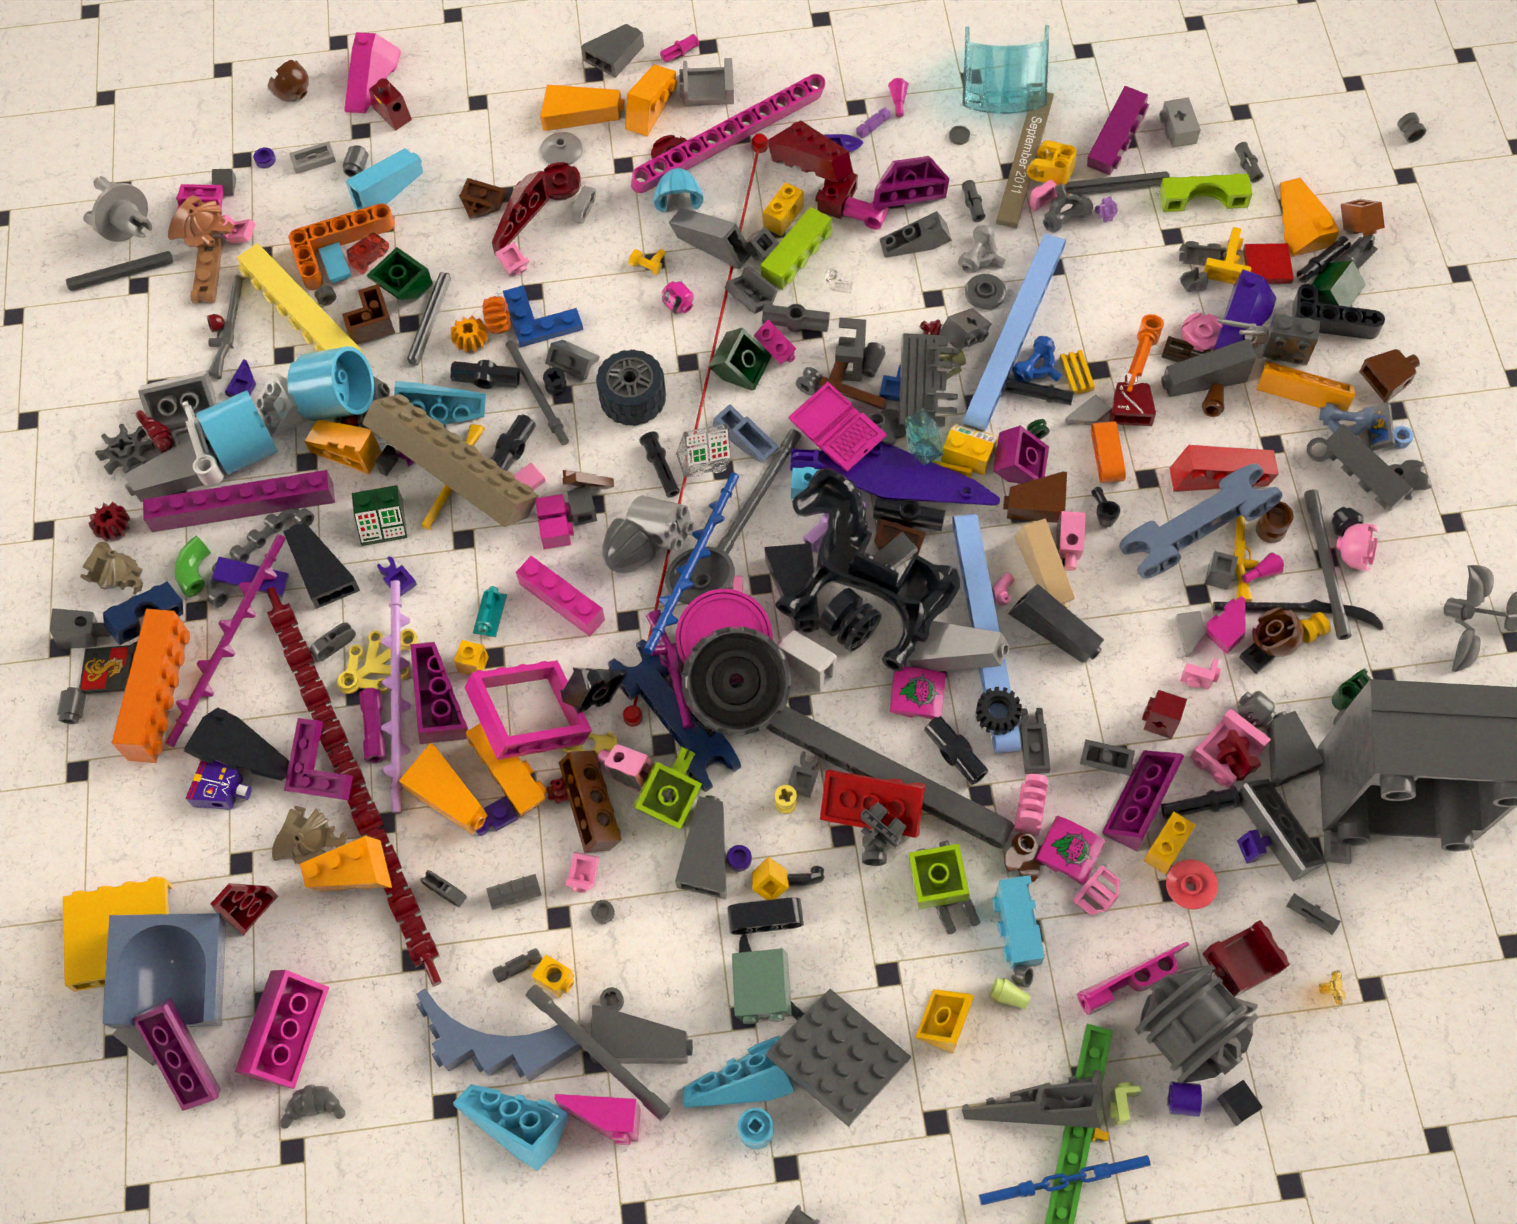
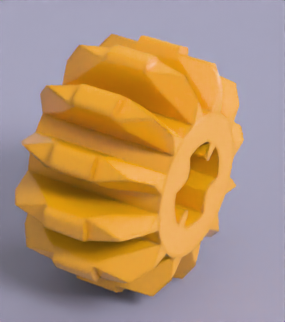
[451,315,488,354]

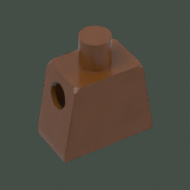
[1359,349,1420,403]

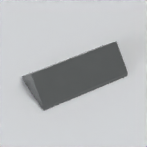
[1238,779,1327,882]

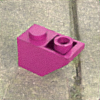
[1206,595,1246,654]

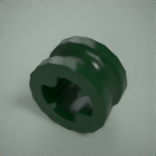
[1026,419,1050,439]

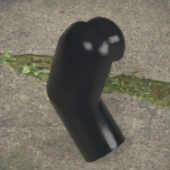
[787,866,825,887]

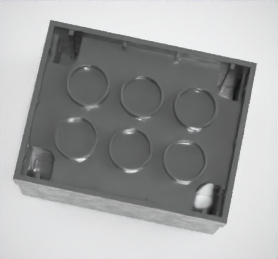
[1318,679,1517,852]

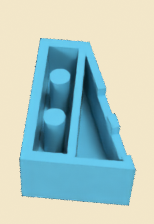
[992,875,1045,969]

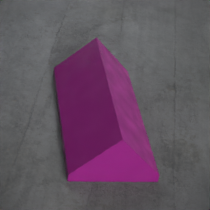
[1102,750,1184,852]
[132,997,221,1111]

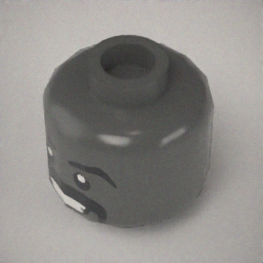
[1238,691,1276,727]

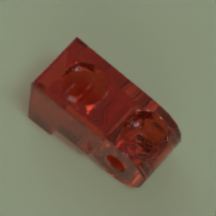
[346,232,389,275]

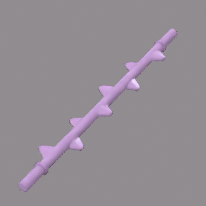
[381,580,411,814]

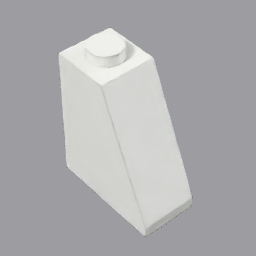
[778,630,837,692]

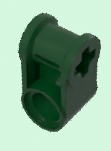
[1331,668,1371,711]

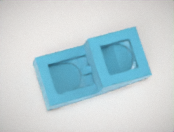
[318,242,352,284]

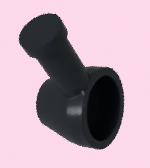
[1091,487,1120,527]

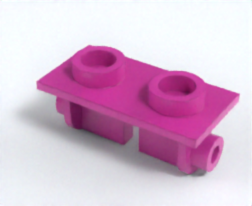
[753,320,796,365]

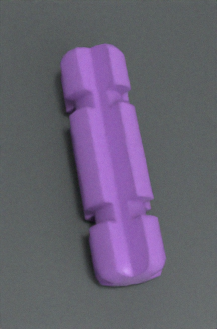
[856,107,891,138]

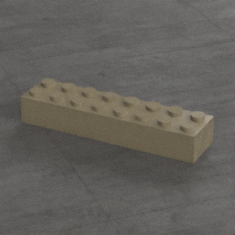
[362,394,539,527]

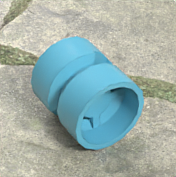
[738,1108,774,1150]

